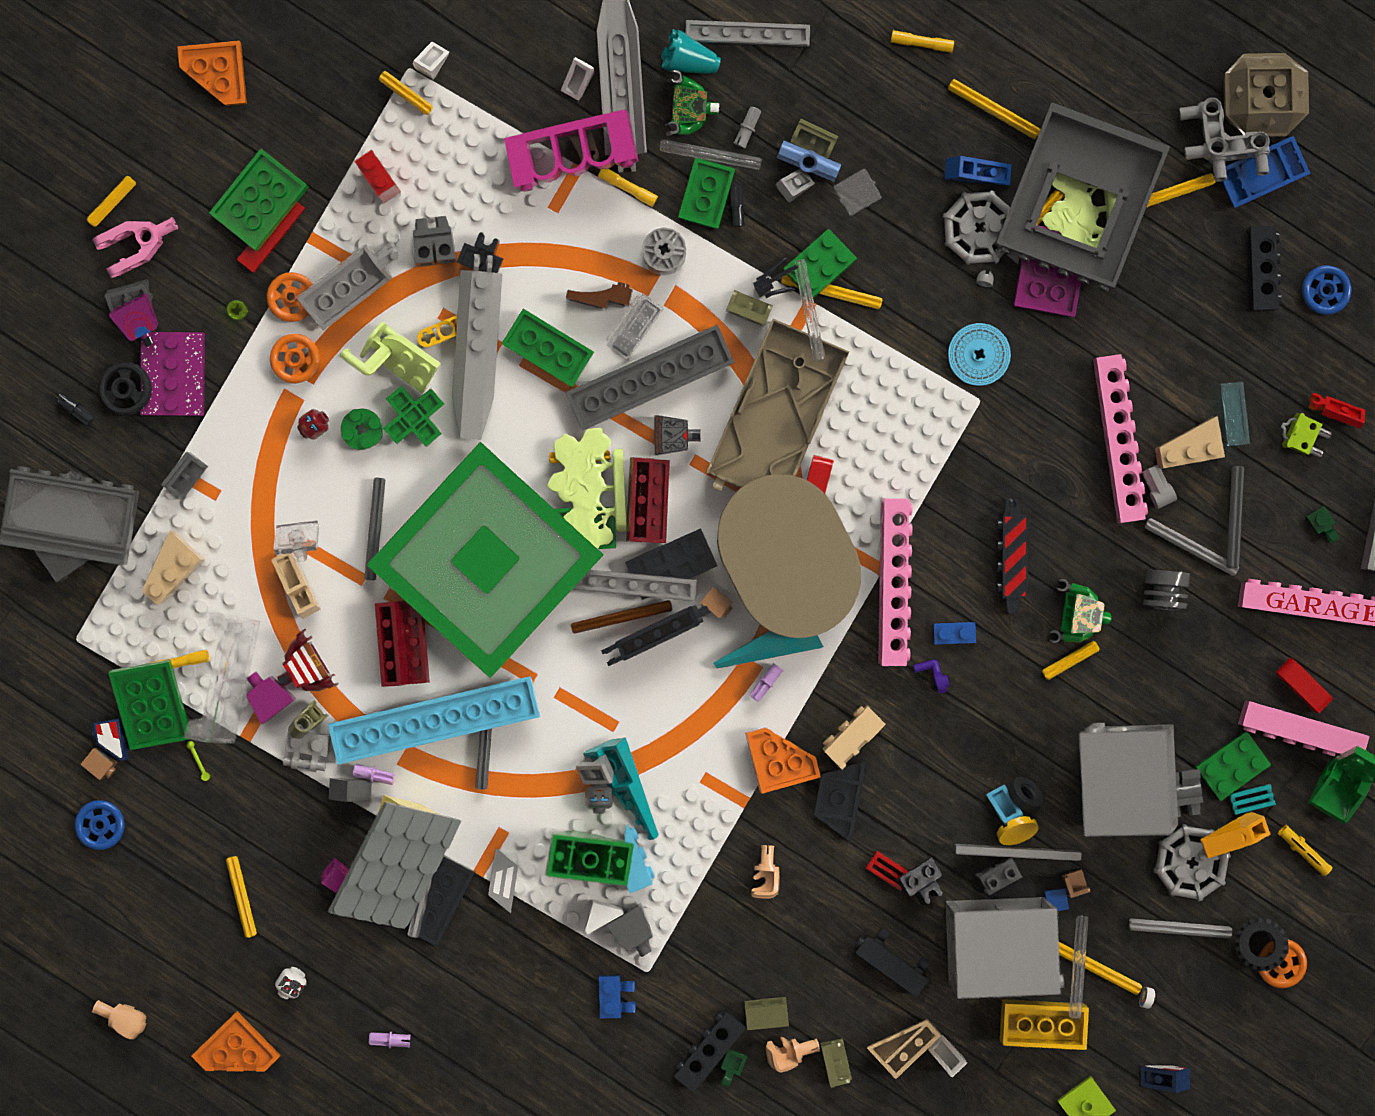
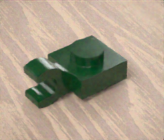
[1305,506,1340,543]
[720,1049,748,1087]

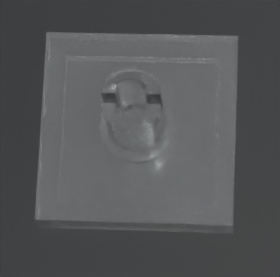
[274,520,319,562]

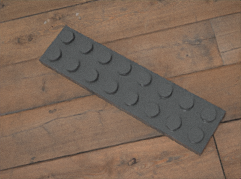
[565,325,734,431]

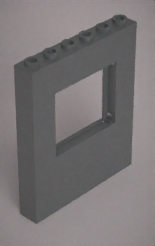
[996,102,1170,292]

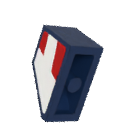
[92,718,130,761]
[1141,1065,1190,1093]

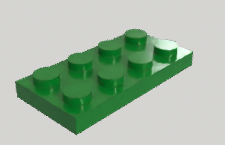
[501,308,594,388]

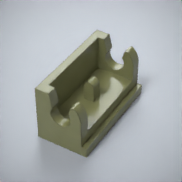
[790,119,838,159]
[726,290,773,327]
[744,997,789,1030]
[820,1038,852,1088]

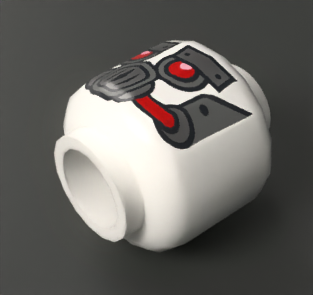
[275,967,306,999]

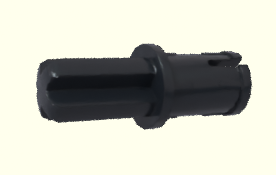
[729,185,746,227]
[55,392,94,426]

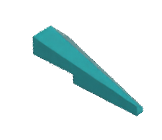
[713,631,824,669]
[583,737,659,840]

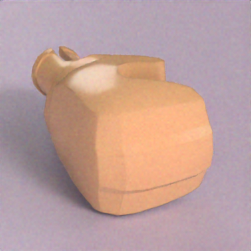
[751,845,780,899]
[92,1000,146,1039]
[766,1037,820,1072]

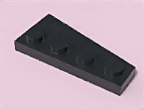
[419,855,476,946]

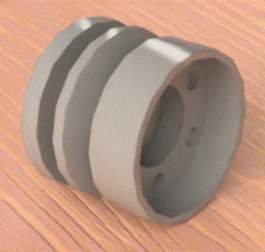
[642,227,686,275]

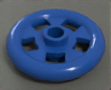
[1302,265,1352,315]
[75,800,124,850]

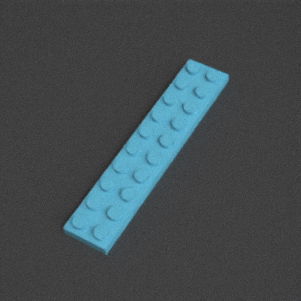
[328,676,541,765]

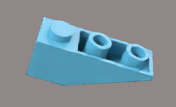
[625,824,655,894]

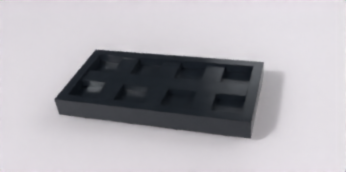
[625,528,718,600]

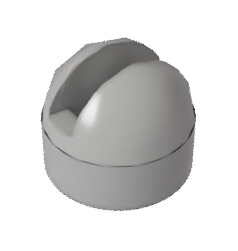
[976,270,994,287]

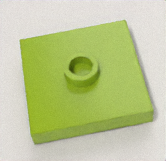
[1057,1076,1116,1116]

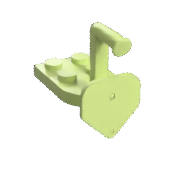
[339,322,441,394]

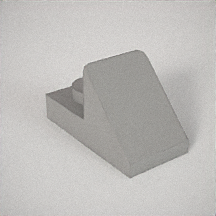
[776,168,815,202]
[575,754,614,785]

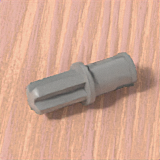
[733,107,761,149]

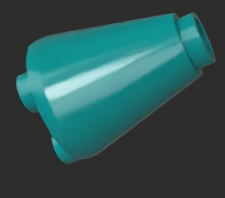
[661,29,721,74]

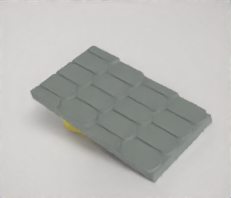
[328,795,461,929]

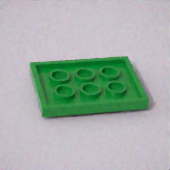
[209,149,309,252]
[108,659,192,750]

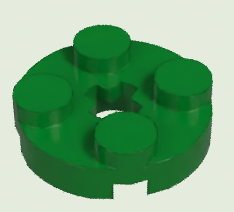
[341,408,383,450]

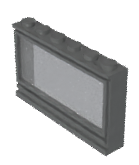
[0,466,140,565]

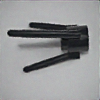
[753,258,798,299]

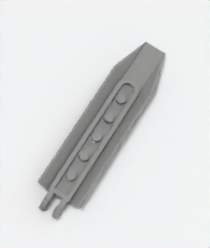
[597,0,647,172]
[452,254,502,440]

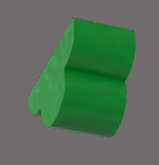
[545,831,634,886]

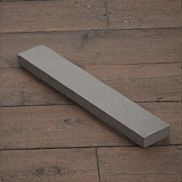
[685,20,810,47]
[573,570,697,601]
[954,844,1081,861]

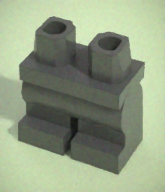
[413,216,457,267]
[1176,769,1203,817]
[975,857,1022,895]

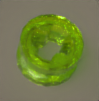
[227,300,247,320]

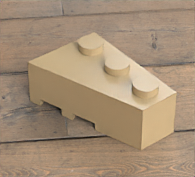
[1155,416,1225,469]
[142,531,205,605]
[822,705,886,769]
[867,1019,941,1079]

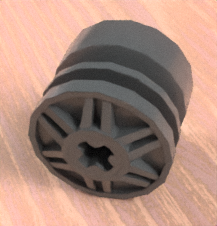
[1143,569,1190,611]

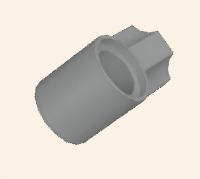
[1142,464,1177,509]

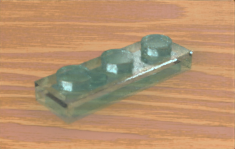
[1221,382,1250,446]

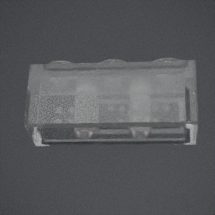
[606,294,663,361]

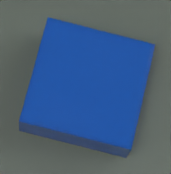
[1044,888,1069,911]

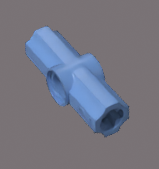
[777,140,841,182]

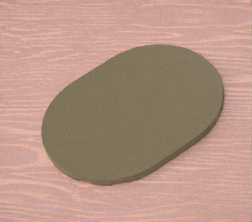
[717,474,861,638]

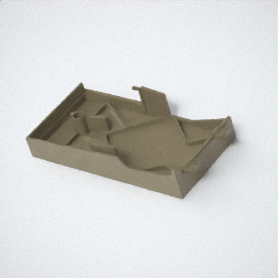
[706,319,850,491]

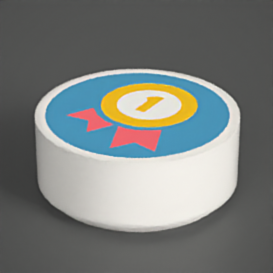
[1139,987,1155,1009]

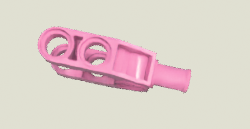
[92,217,178,278]

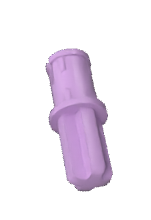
[750,662,784,702]
[353,764,395,785]
[369,1031,411,1048]

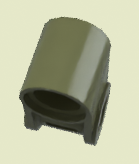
[569,131,599,167]
[288,700,329,739]

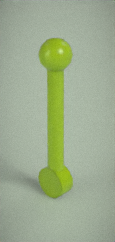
[186,741,210,781]

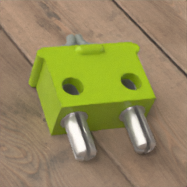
[1281,413,1331,458]

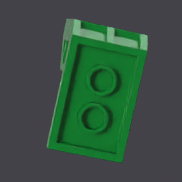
[1308,745,1375,824]

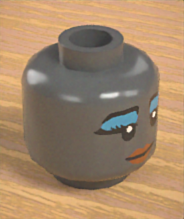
[585,784,613,814]

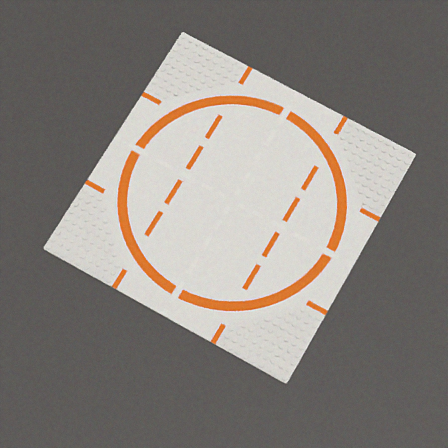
[76,68,980,972]

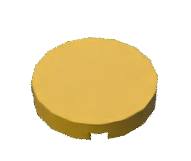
[997,816,1038,845]

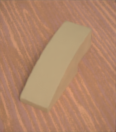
[271,550,321,619]

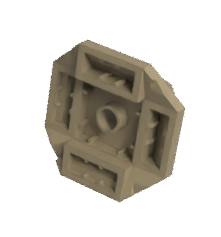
[1223,53,1309,138]

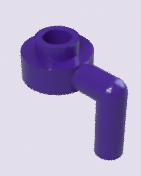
[913,659,950,694]

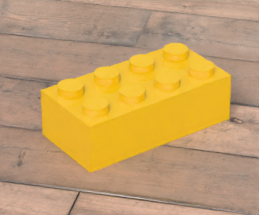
[1000,999,1089,1050]

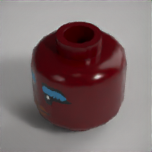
[297,409,329,440]

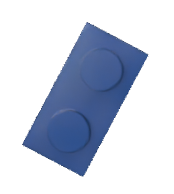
[933,622,976,644]

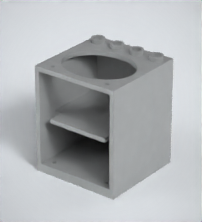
[1080,723,1178,836]
[945,897,1064,998]

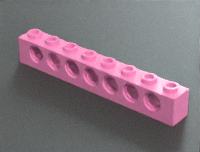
[1093,354,1148,523]
[878,498,913,666]

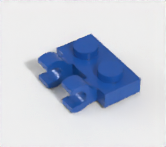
[599,975,636,1018]

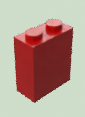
[354,149,401,203]

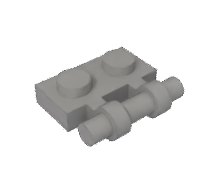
[283,731,330,772]

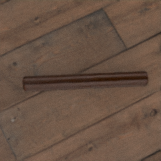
[571,600,673,634]

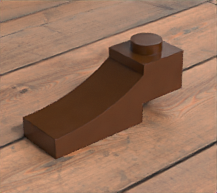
[566,282,633,310]

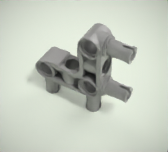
[1179,98,1270,182]

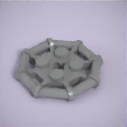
[943,190,1010,265]
[1154,824,1231,901]

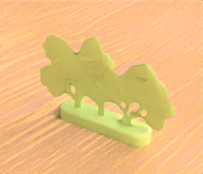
[1041,172,1118,253]
[547,428,627,549]

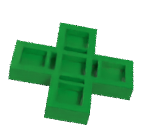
[383,385,445,447]

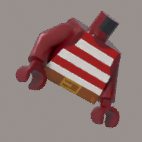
[277,629,338,691]

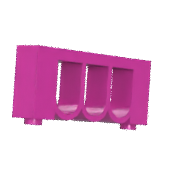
[504,109,639,192]

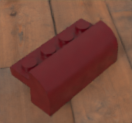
[626,457,670,543]
[375,601,430,687]

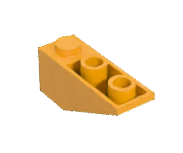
[1200,811,1270,859]

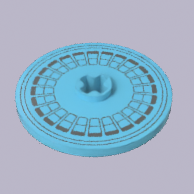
[948,323,1011,386]

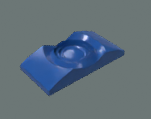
[1222,136,1311,208]

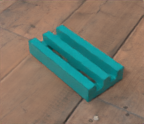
[1229,784,1276,815]

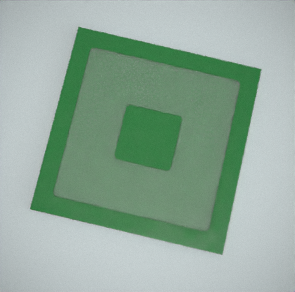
[367,442,604,678]

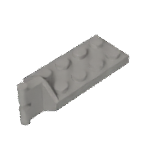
[297,242,399,330]

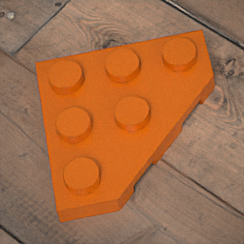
[177,41,247,106]
[745,727,821,794]
[192,1011,281,1072]

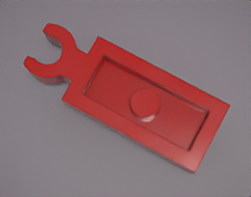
[1308,393,1365,429]

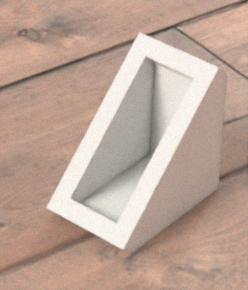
[413,42,449,80]
[561,57,594,101]
[585,900,624,934]
[928,1035,967,1077]

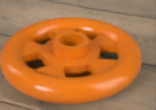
[267,272,313,322]
[270,334,320,384]
[1258,940,1307,988]

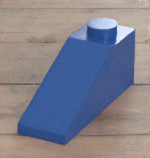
[945,156,1011,186]

